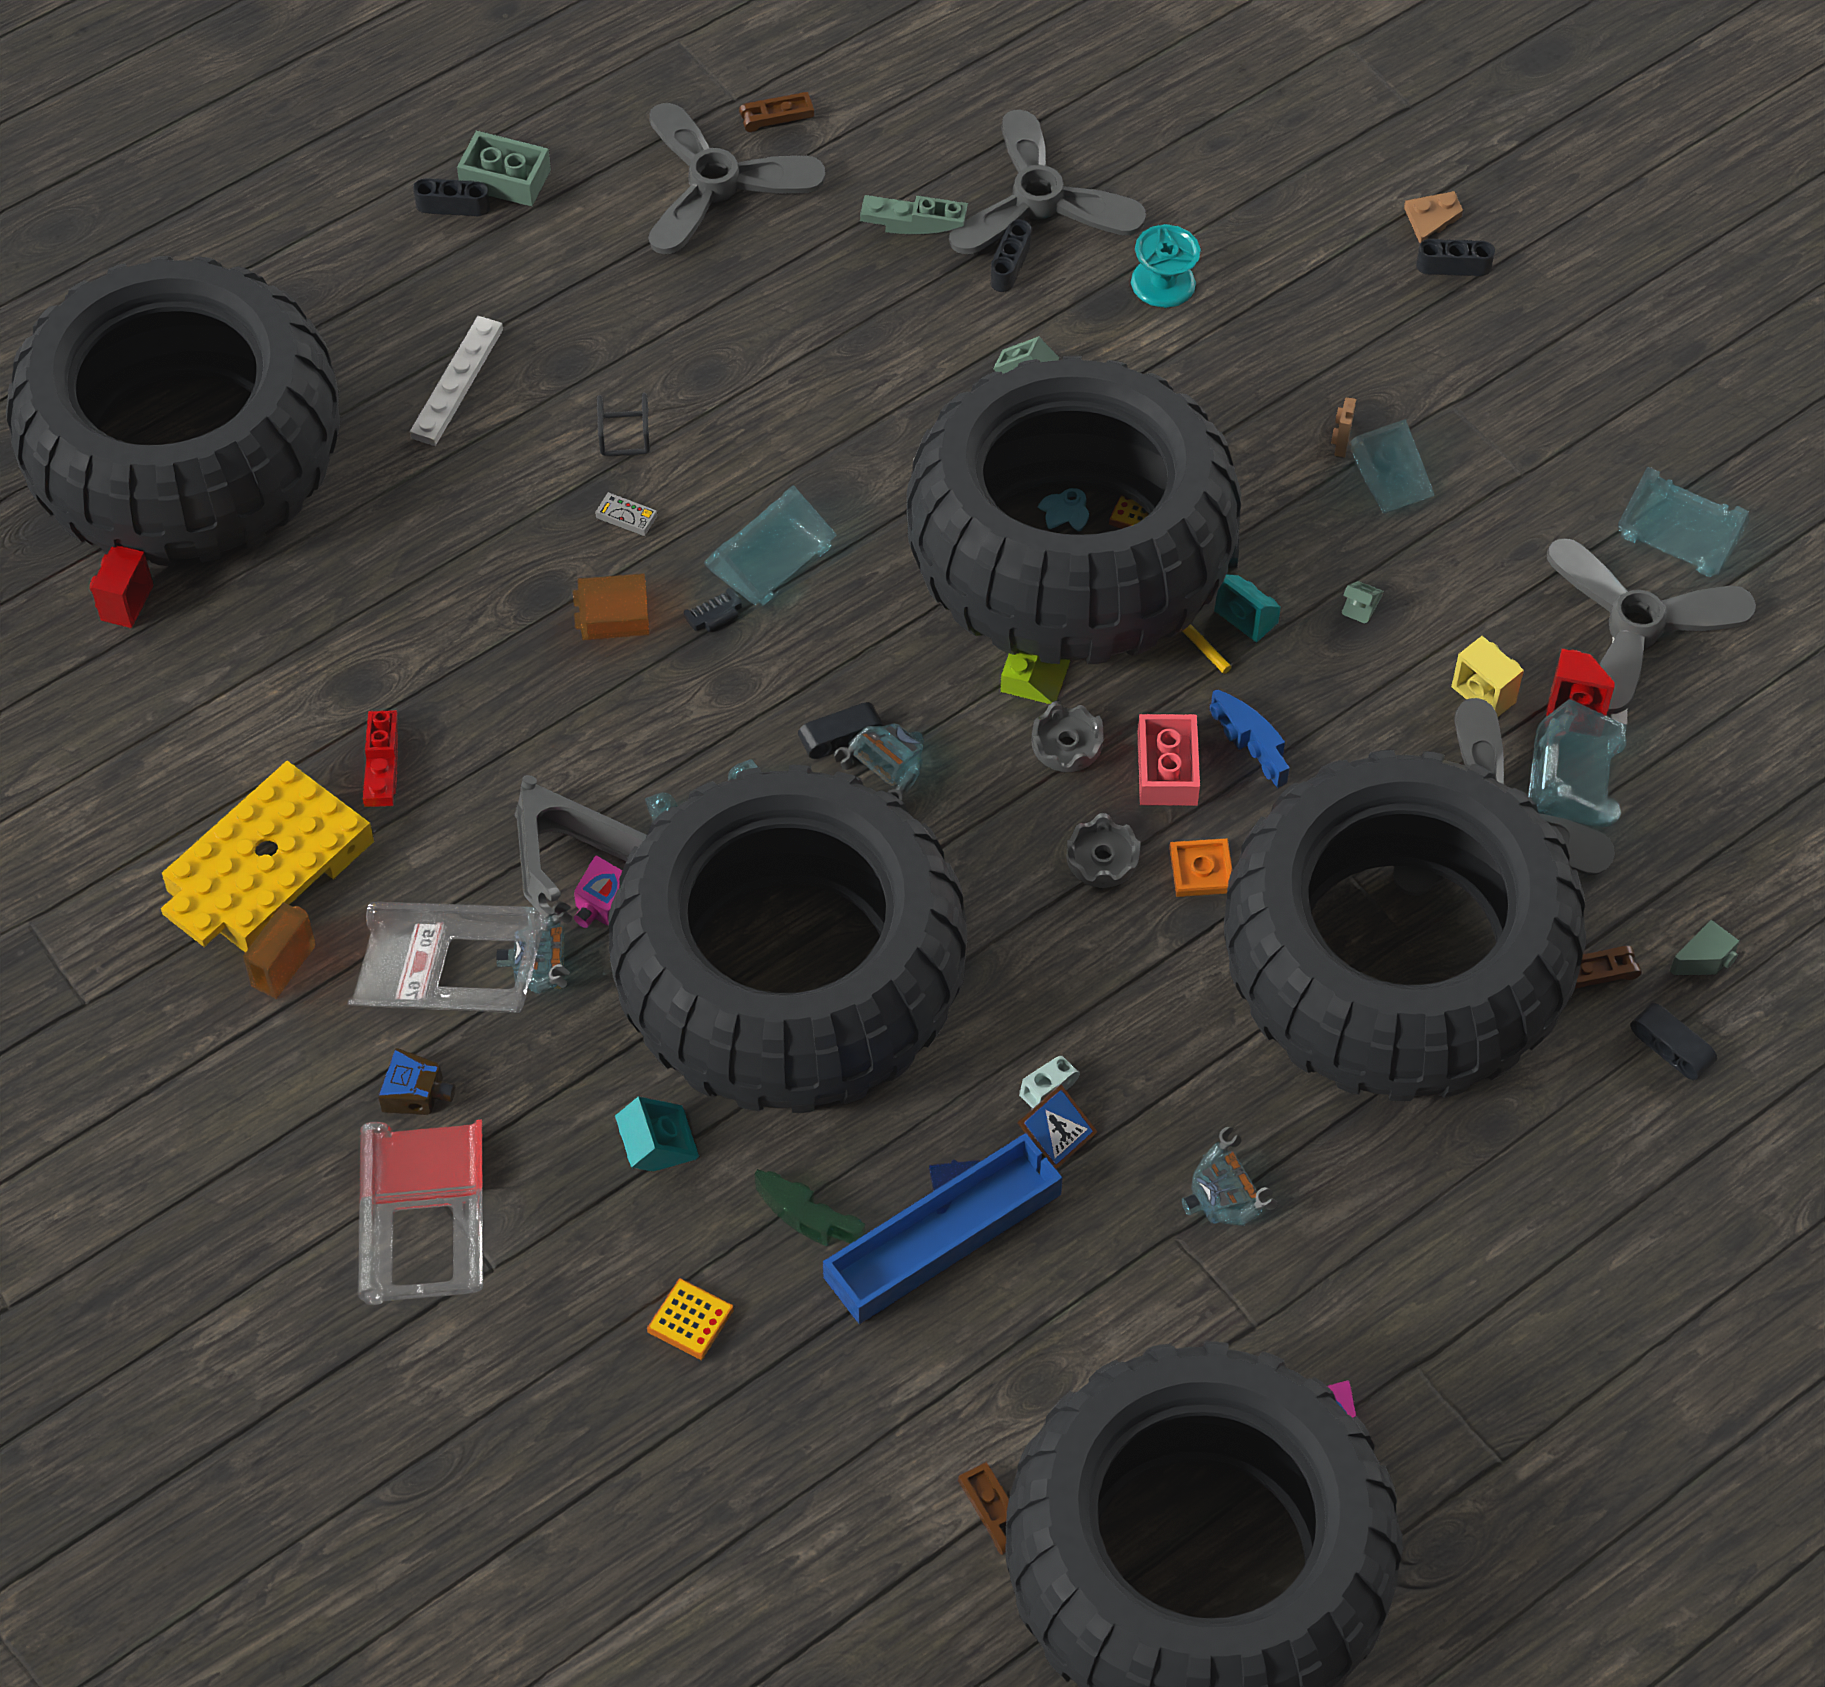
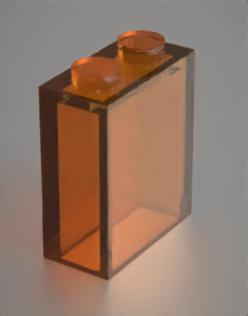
[573,574,649,640]
[243,903,316,999]

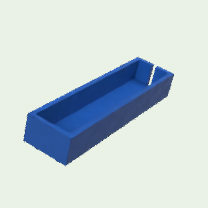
[823,1133,1062,1324]

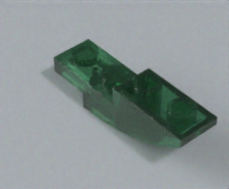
[755,1169,865,1247]

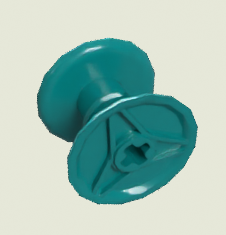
[1131,224,1201,308]

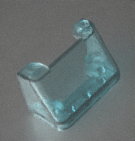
[1618,467,1749,577]
[704,485,837,606]
[1529,699,1627,827]

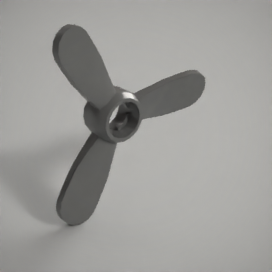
[648,103,825,254]
[949,110,1146,254]
[1547,538,1756,714]
[1393,698,1615,896]

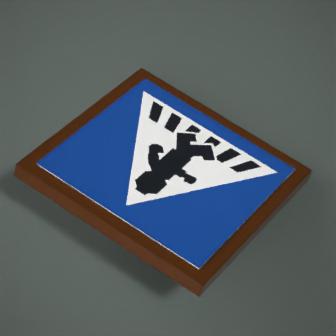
[1017,1084,1097,1169]

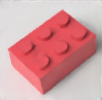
[1138,714,1200,806]

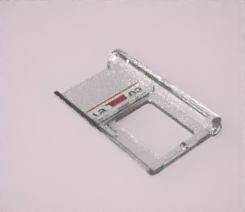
[347,901,547,1013]

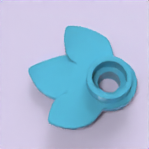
[1038,488,1089,531]

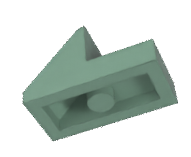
[1342,581,1384,623]

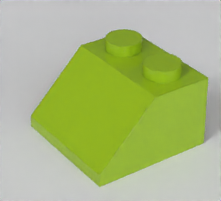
[1001,651,1070,704]

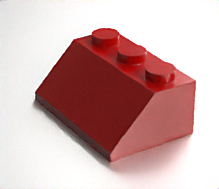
[1544,649,1615,736]

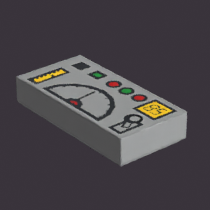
[595,492,657,536]

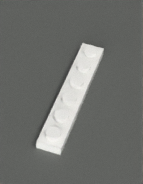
[410,316,503,446]

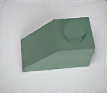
[993,336,1059,374]
[1670,920,1739,975]

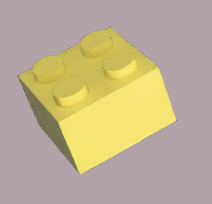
[1451,636,1524,717]

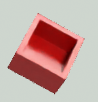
[90,545,153,628]

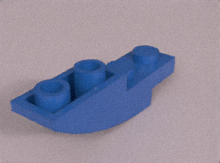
[1210,690,1289,788]

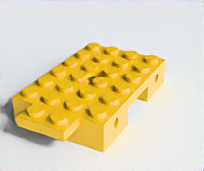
[161,761,374,956]

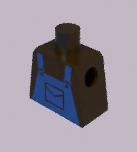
[378,1048,456,1115]

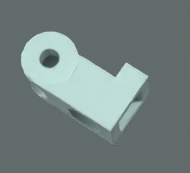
[1019,1056,1080,1108]

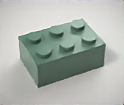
[457,131,551,207]

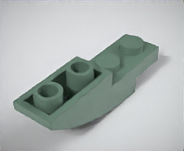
[860,195,968,234]

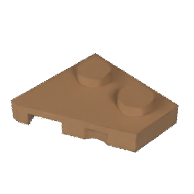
[1404,191,1463,243]
[1331,397,1356,457]

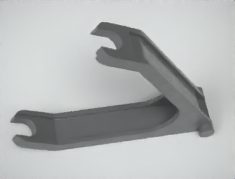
[515,775,647,918]

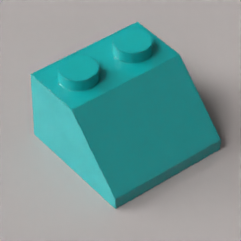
[1214,575,1281,643]
[615,1096,699,1172]

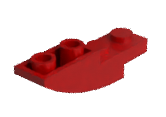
[363,710,398,807]

